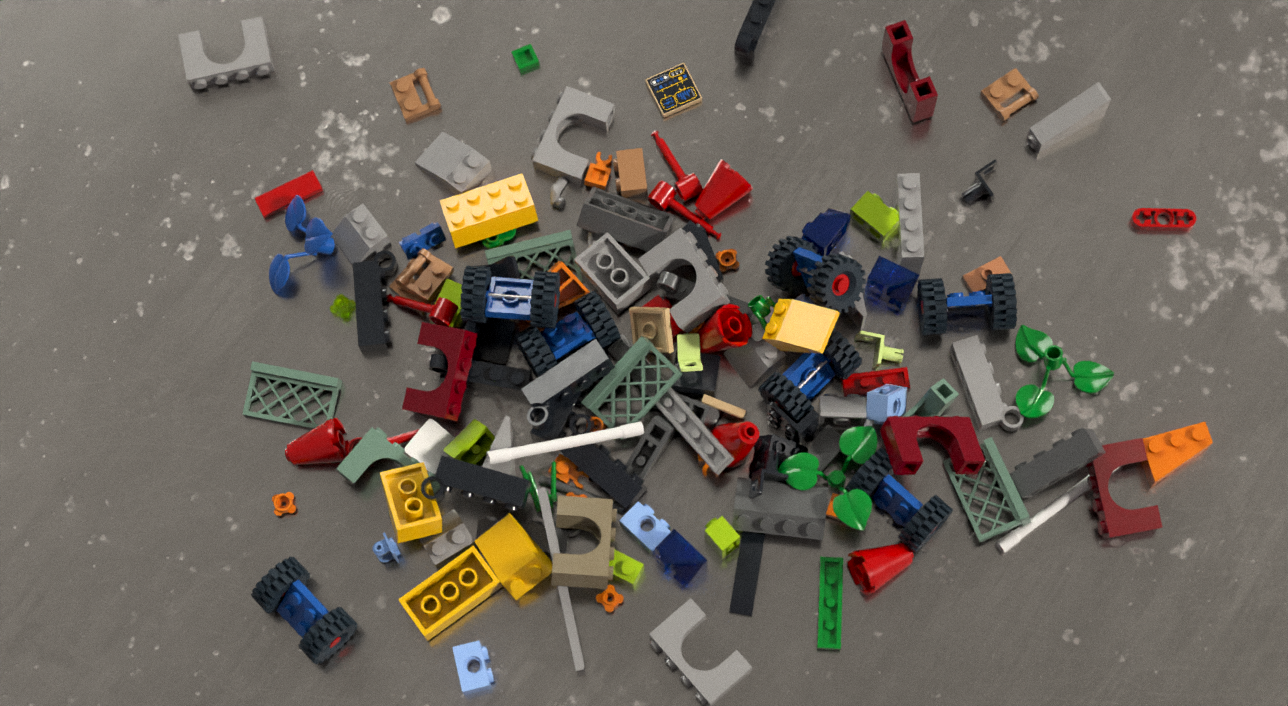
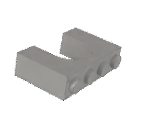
[178,16,275,89]
[531,86,615,186]
[893,173,924,275]
[639,228,730,333]
[649,598,752,706]

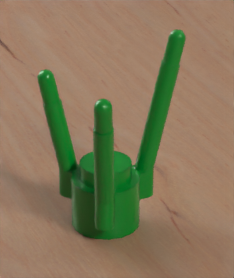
[748,295,776,330]
[519,461,558,512]

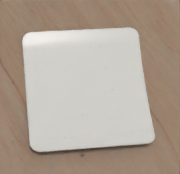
[404,419,454,474]

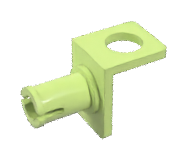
[855,331,904,369]
[677,333,703,372]

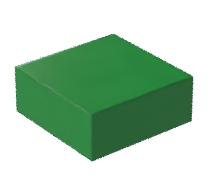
[511,44,540,73]

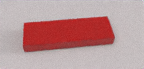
[254,170,323,219]
[841,367,911,397]

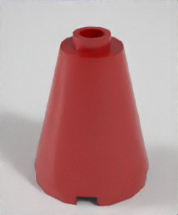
[694,159,753,220]
[697,304,752,353]
[285,418,349,465]
[711,422,759,468]
[847,543,914,595]

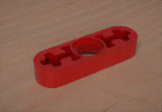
[1130,208,1196,231]

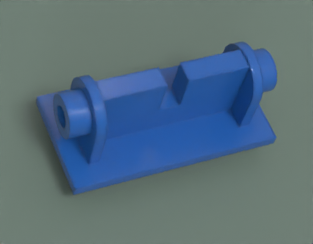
[399,222,447,260]

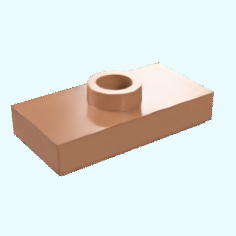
[962,256,1012,293]

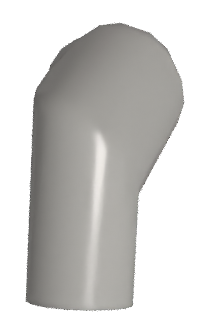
[550,176,568,209]

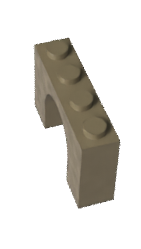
[551,496,617,589]

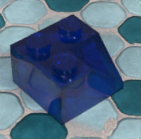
[801,208,851,256]
[865,256,919,311]
[655,529,708,589]

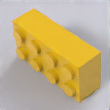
[440,174,538,248]
[398,545,502,641]

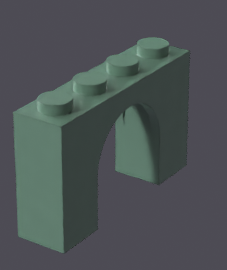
[335,427,440,516]

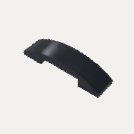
[729,531,765,617]

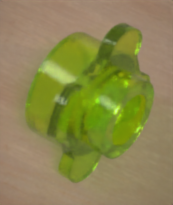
[330,294,355,319]

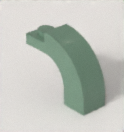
[902,378,959,417]

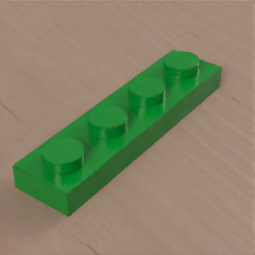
[817,557,843,650]

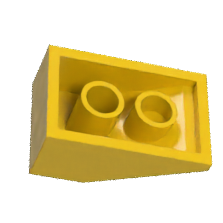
[762,299,840,354]
[380,462,442,543]
[475,513,553,600]

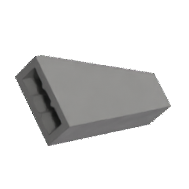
[1027,82,1111,153]

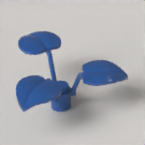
[269,195,335,294]

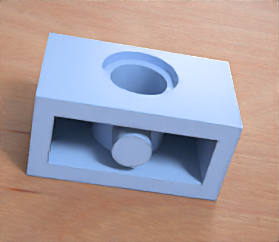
[866,384,907,425]
[619,501,672,556]
[452,640,494,695]

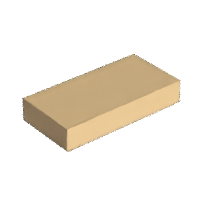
[702,394,747,420]

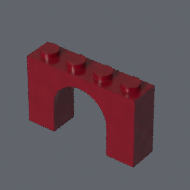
[881,20,938,123]
[402,322,477,421]
[880,416,985,475]
[1085,438,1163,539]

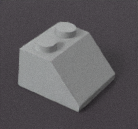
[331,203,391,264]
[723,322,787,388]
[818,393,866,429]
[419,509,476,570]

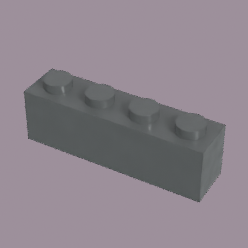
[1010,427,1106,498]

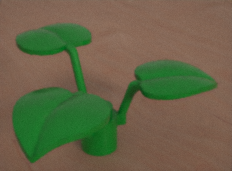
[1015,325,1114,418]
[778,426,877,531]

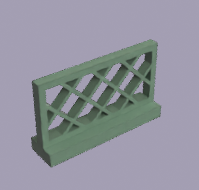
[485,230,583,283]
[582,336,682,440]
[243,361,342,429]
[943,437,1031,542]

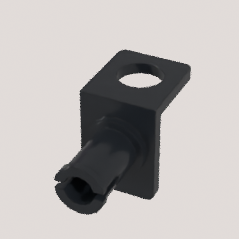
[961,159,998,205]
[749,450,789,499]

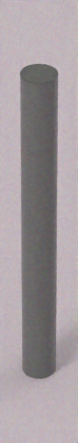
[538,475,625,514]

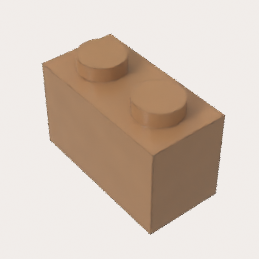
[613,148,648,198]

